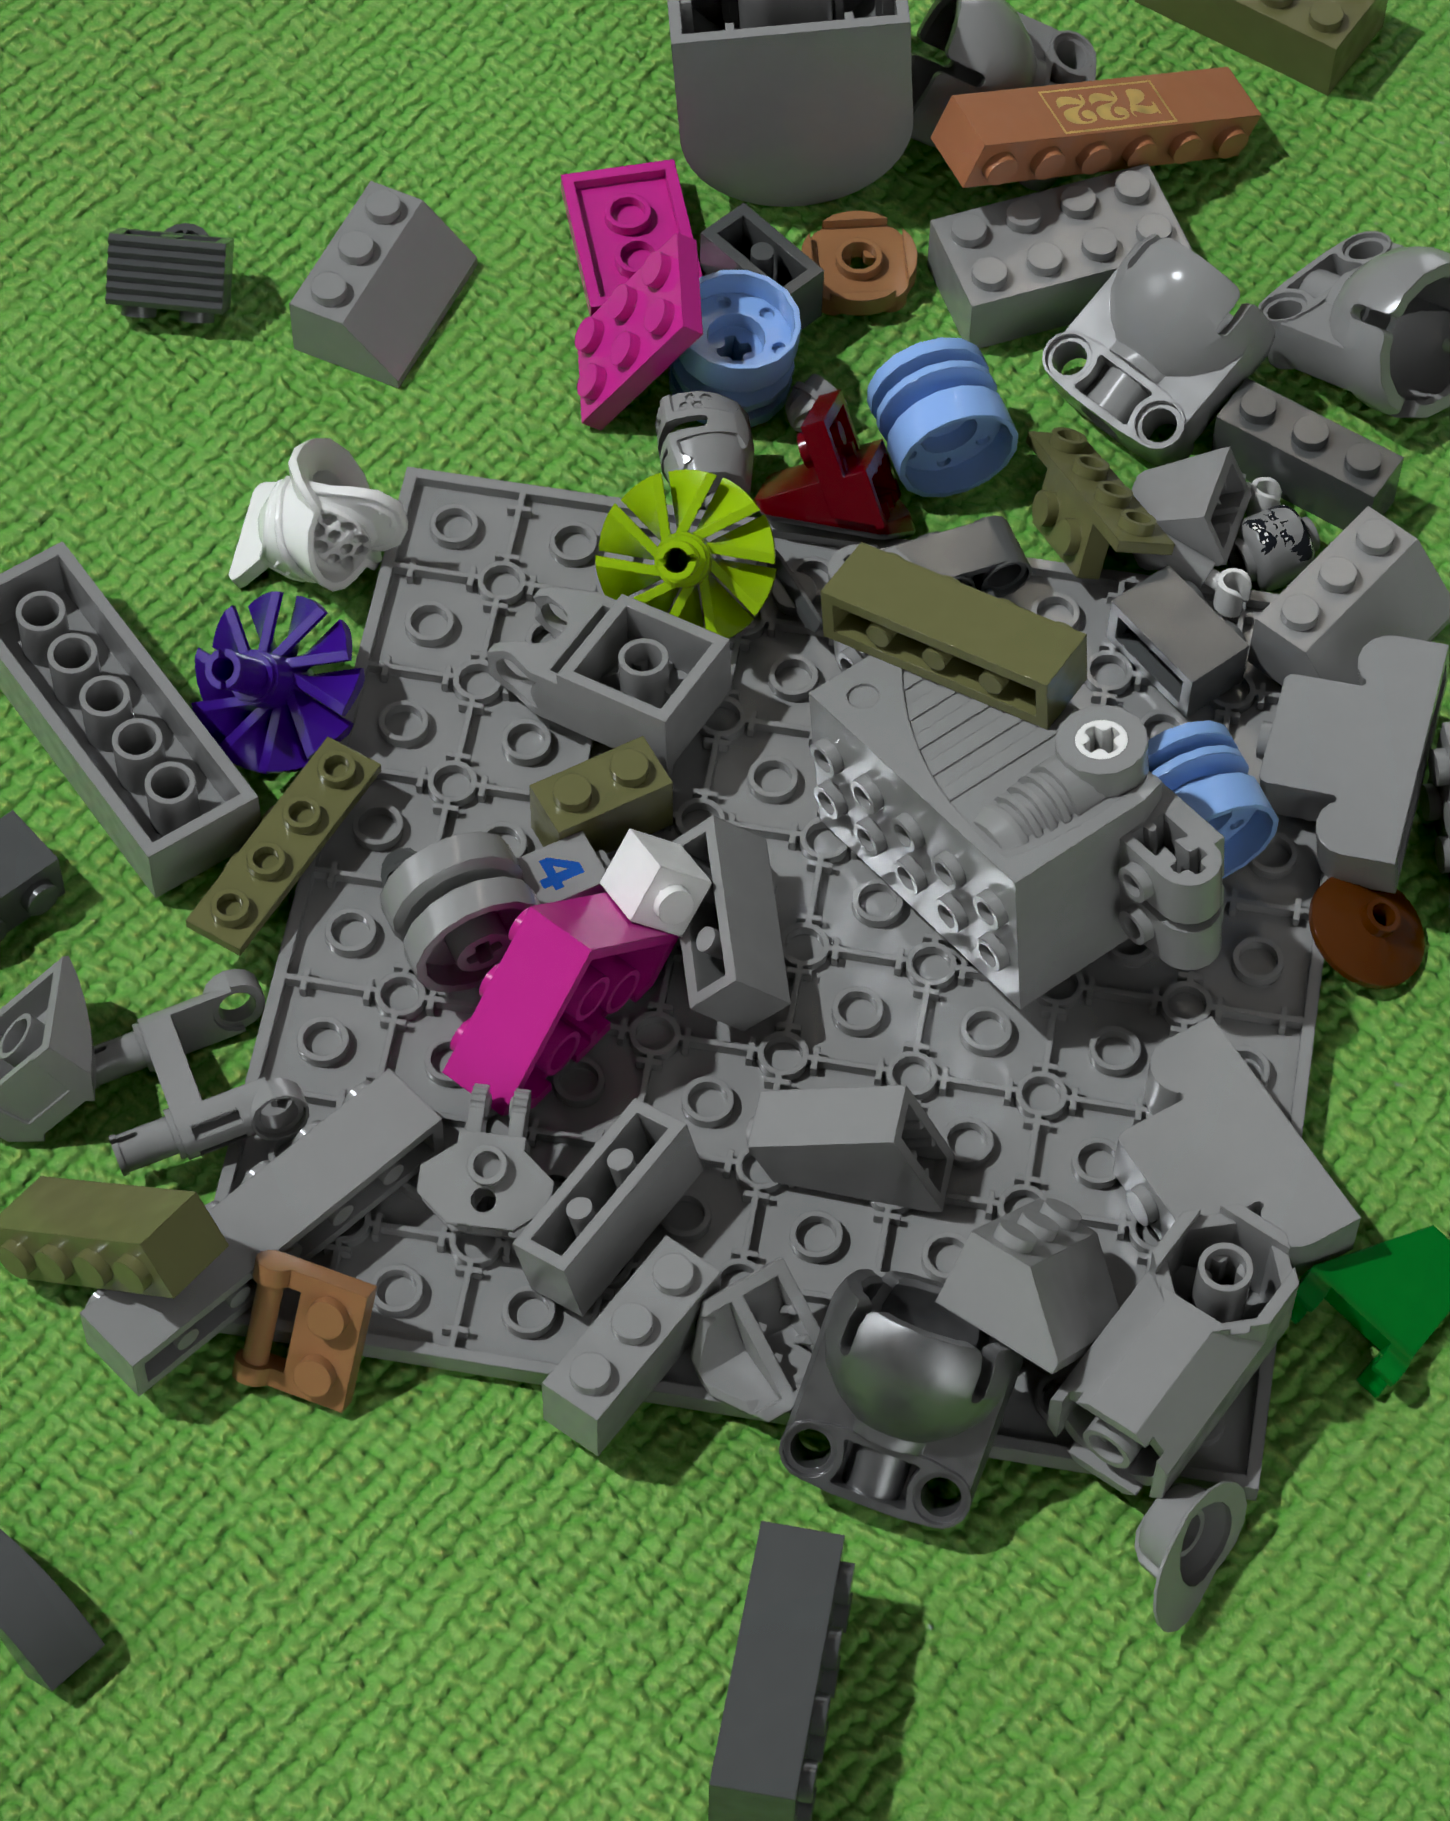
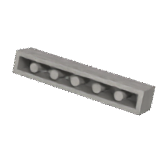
[80,1068,445,1397]

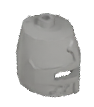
[655,391,754,510]

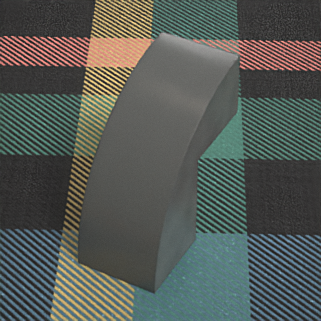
[0,1529,105,1691]

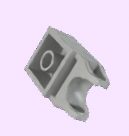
[487,587,731,772]

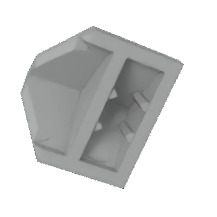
[691,1257,820,1422]

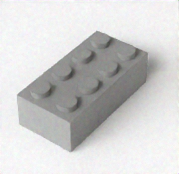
[927,163,1192,349]

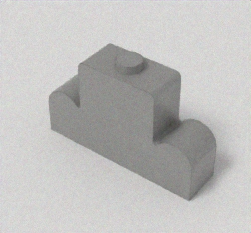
[1256,636,1449,894]
[1113,1016,1361,1277]

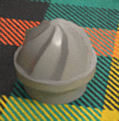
[785,374,847,433]

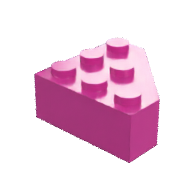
[442,892,679,1116]

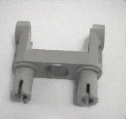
[94,969,309,1176]

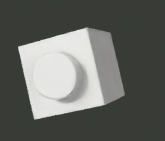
[600,828,712,937]

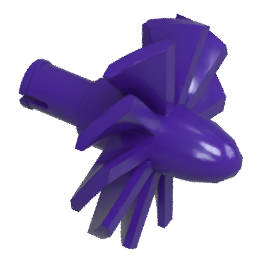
[191,591,365,774]

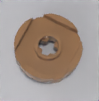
[801,211,918,316]

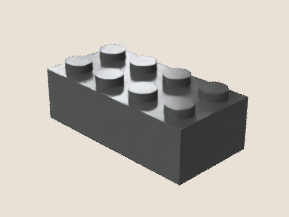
[708,1521,855,1821]

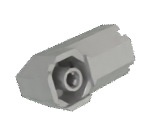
[1046,1203,1299,1499]

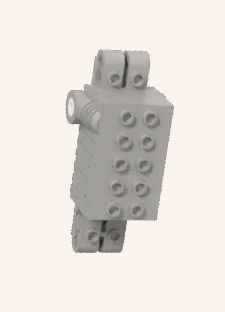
[809,544,1225,1009]

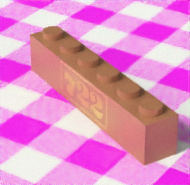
[930,67,1261,188]

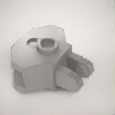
[417,1083,557,1240]

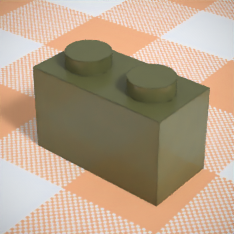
[529,736,673,854]

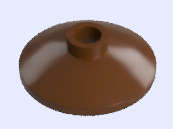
[1309,877,1425,989]

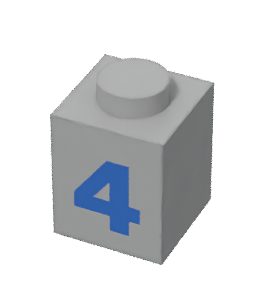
[516,831,611,904]

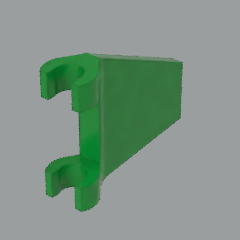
[1290,1225,1450,1398]

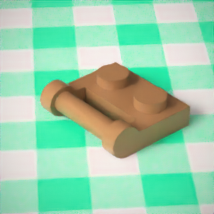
[232,1250,377,1413]

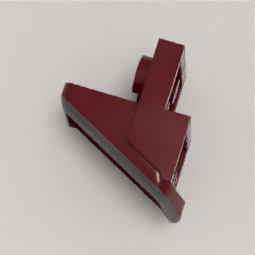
[755,389,916,540]

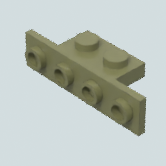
[1026,427,1175,580]
[185,737,381,956]

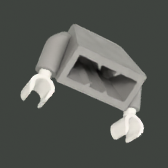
[1109,447,1282,618]

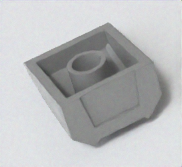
[0,956,96,1142]

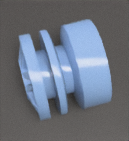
[668,270,801,428]
[867,337,1018,497]
[1148,720,1279,879]

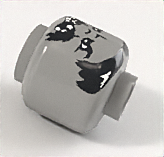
[1227,504,1320,592]

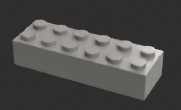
[0,541,261,898]

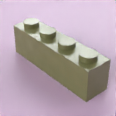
[820,542,1087,730]
[0,1176,229,1299]

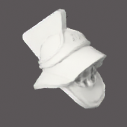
[228,438,408,592]

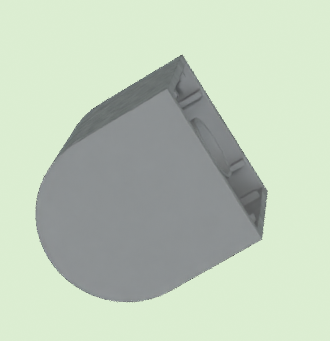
[667,0,913,207]

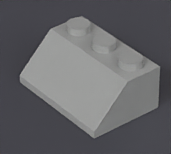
[289,181,477,389]
[1247,506,1450,686]
[935,1198,1119,1374]

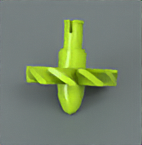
[595,469,777,639]

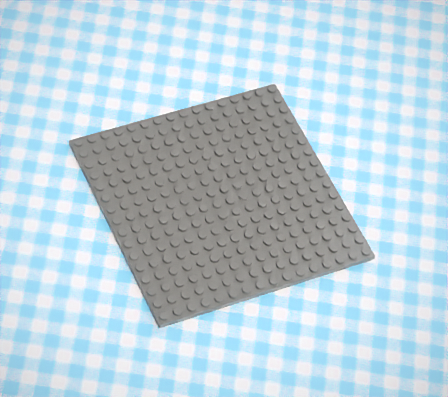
[214,467,1329,1501]

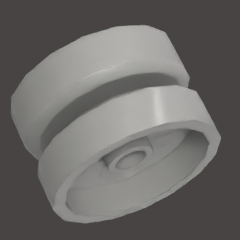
[380,831,540,993]

